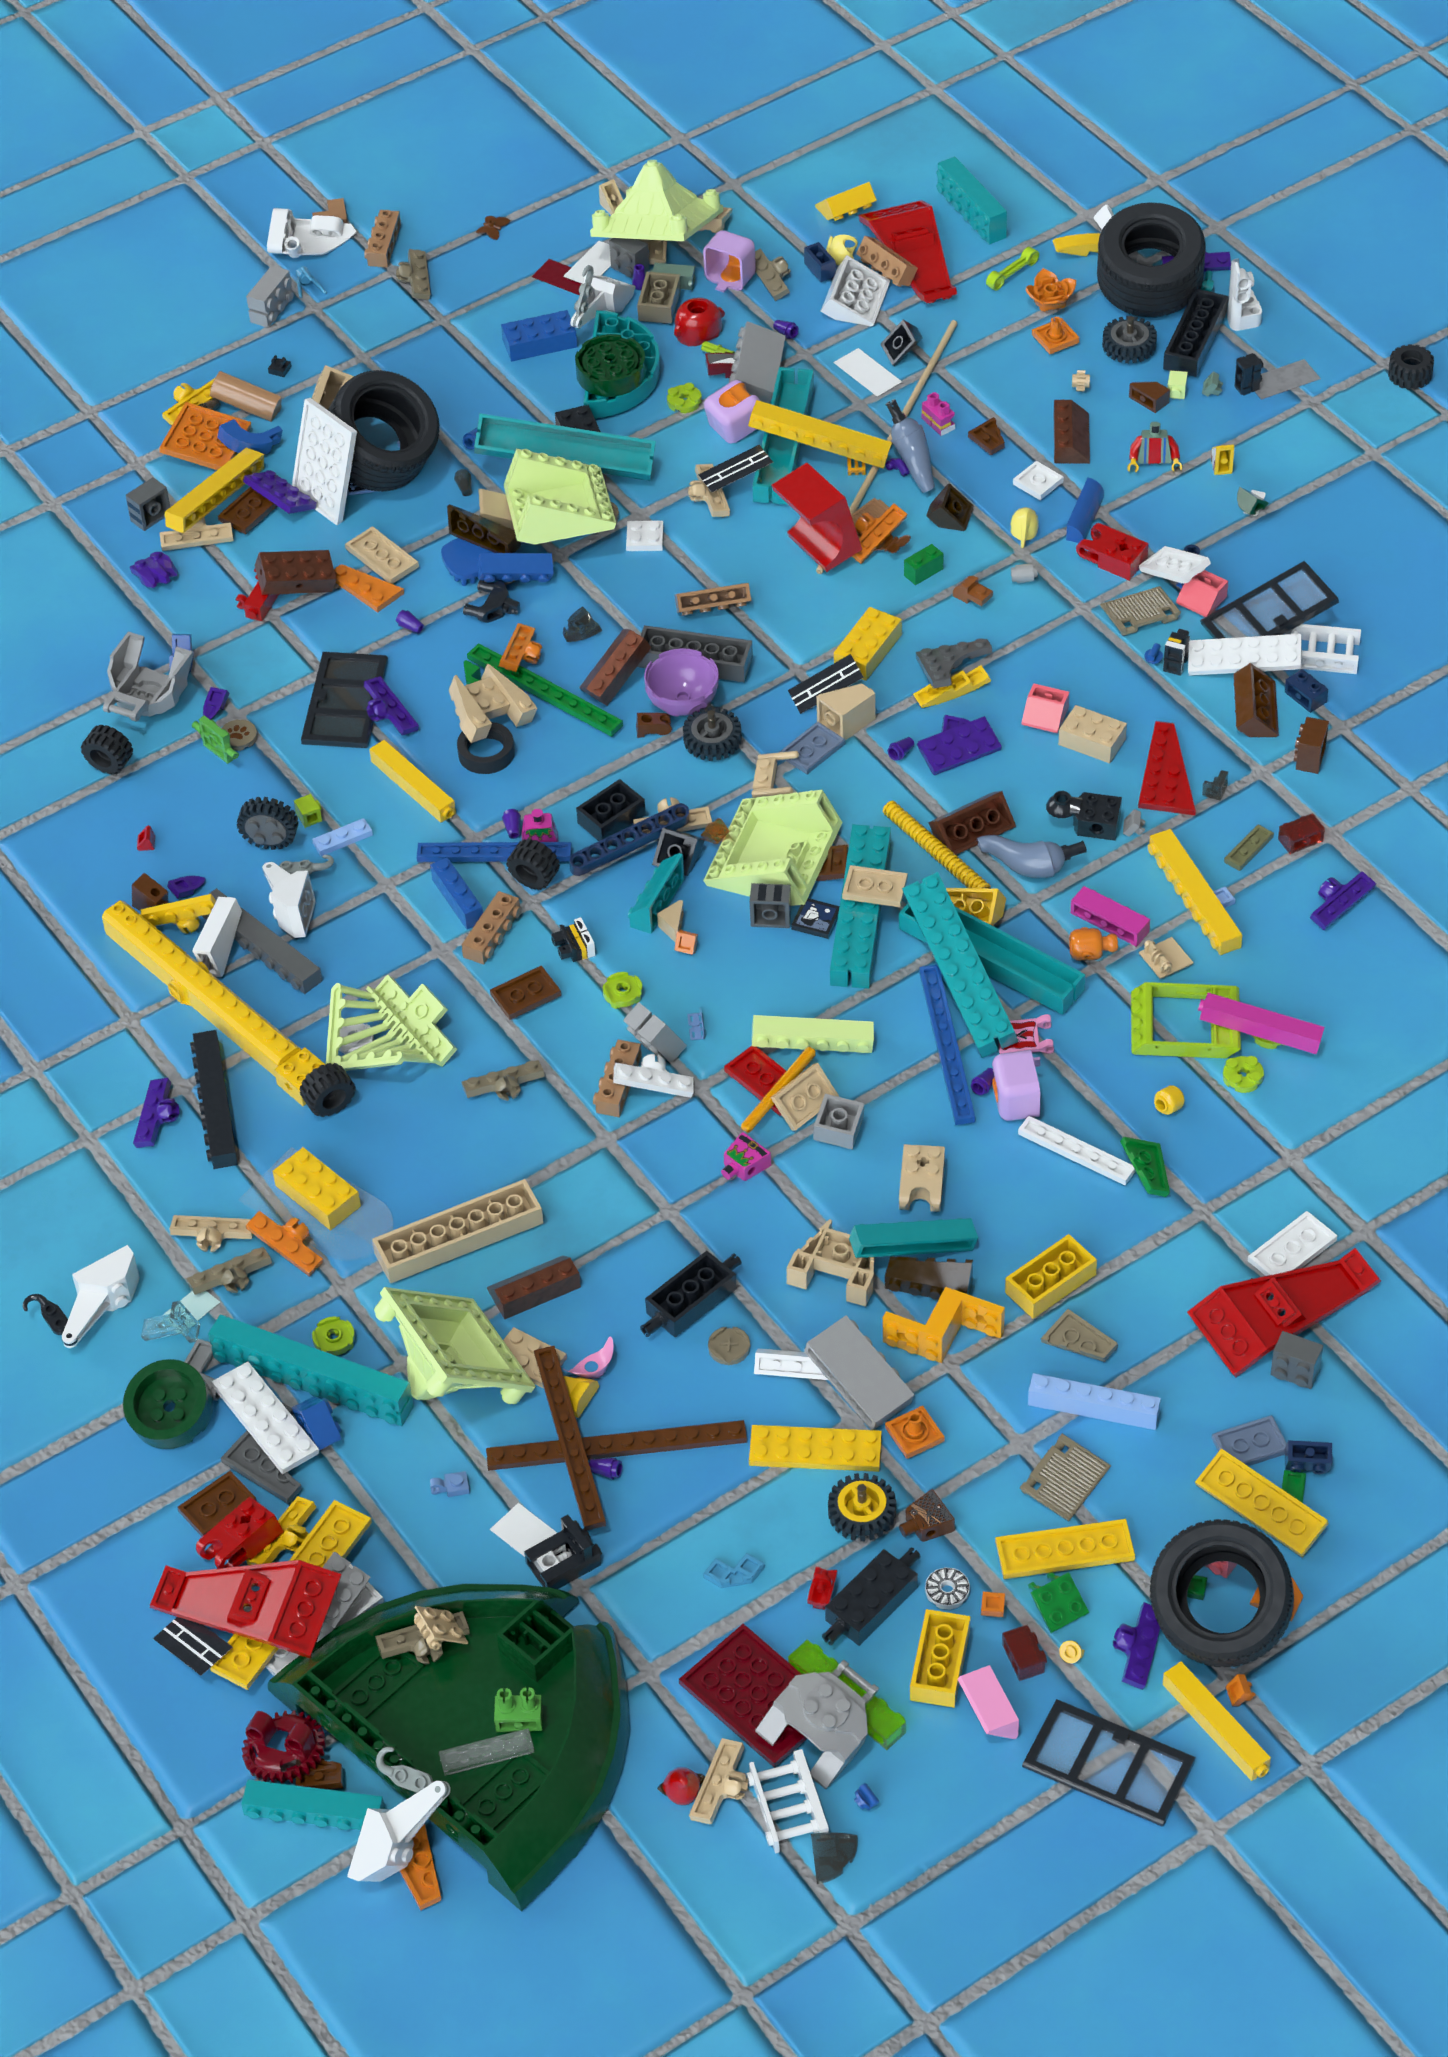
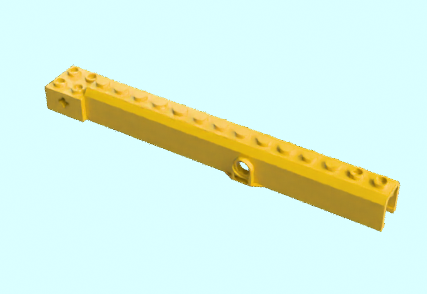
[102,900,326,1106]

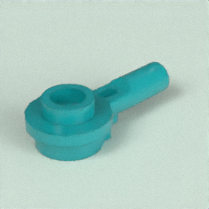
[1200,271,1214,292]

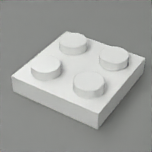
[1013,461,1064,500]
[626,521,663,551]

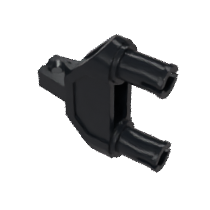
[463,580,520,623]

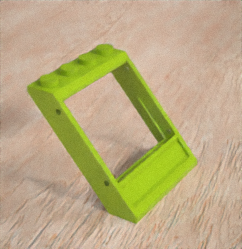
[1131,982,1241,1058]

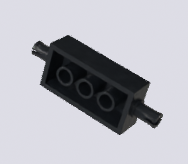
[640,1250,742,1337]
[822,1547,921,1646]

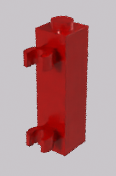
[235,569,279,621]

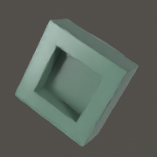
[1202,371,1223,397]

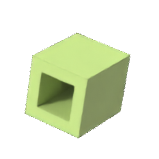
[1168,371,1188,399]

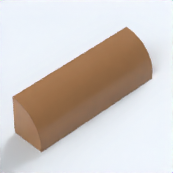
[210,371,282,422]

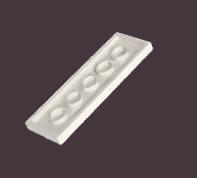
[1188,634,1302,676]
[212,1362,319,1475]

